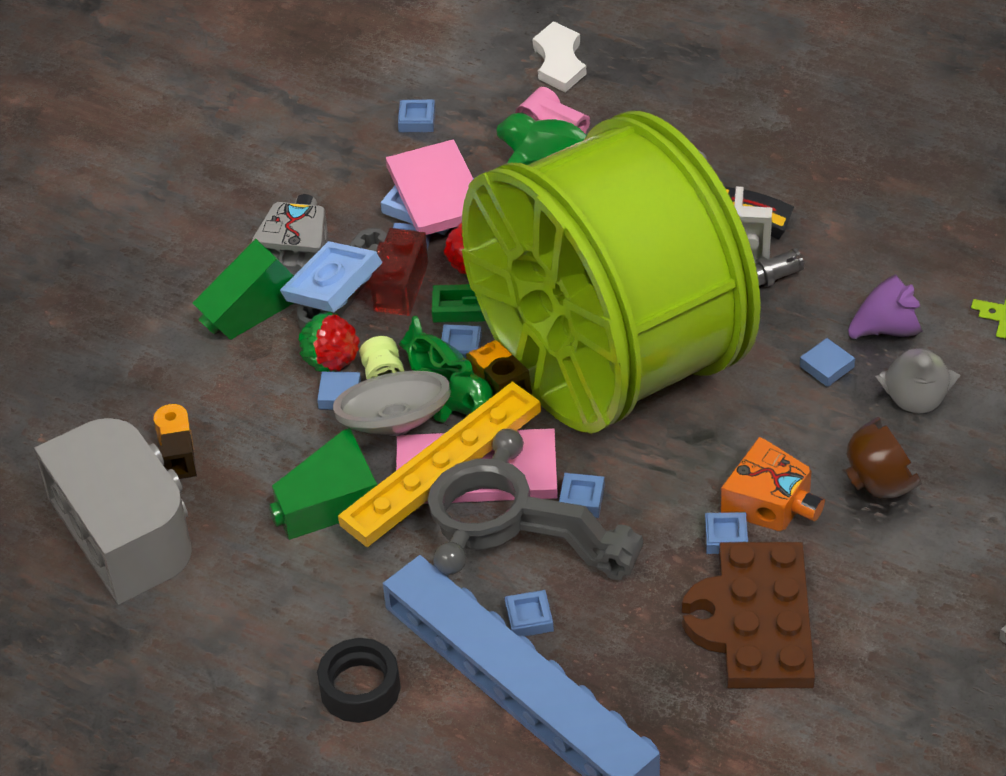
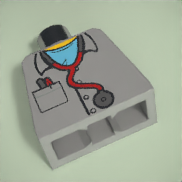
[252,194,328,272]

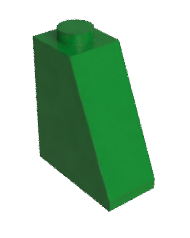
[193,238,294,340]
[269,428,377,540]

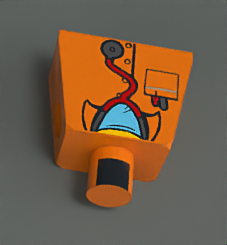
[721,437,825,531]

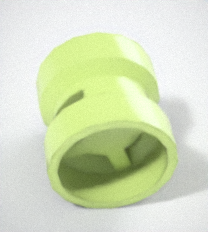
[359,336,404,380]

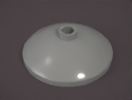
[333,371,451,436]

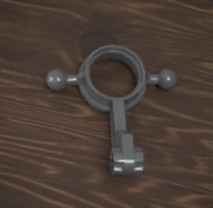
[428,428,644,580]

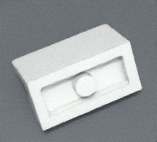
[734,186,772,261]

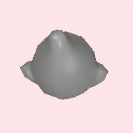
[875,348,961,414]

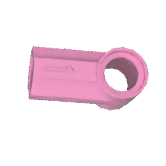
[515,87,590,134]

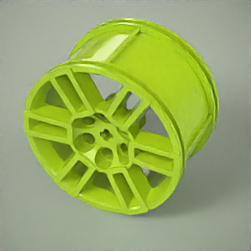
[462,111,761,434]

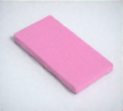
[396,428,558,504]

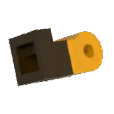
[466,340,532,396]
[153,404,197,479]

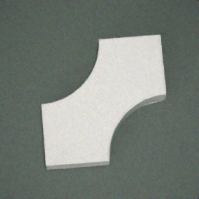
[532,21,586,93]

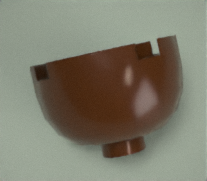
[844,417,922,499]

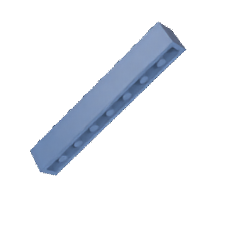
[383,555,660,776]

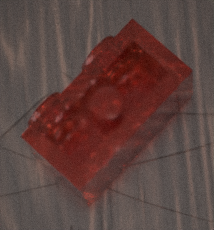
[366,228,428,316]

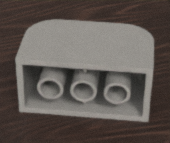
[34,418,192,605]

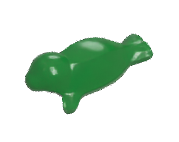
[496,113,587,165]
[399,316,493,423]

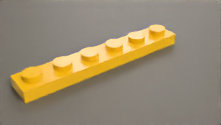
[338,381,541,547]

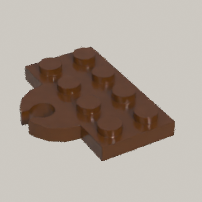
[682,542,815,688]

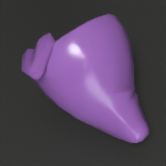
[848,274,923,339]

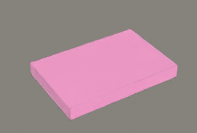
[386,139,473,237]

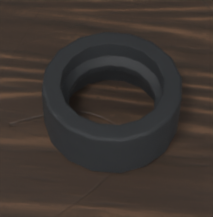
[317,638,401,723]

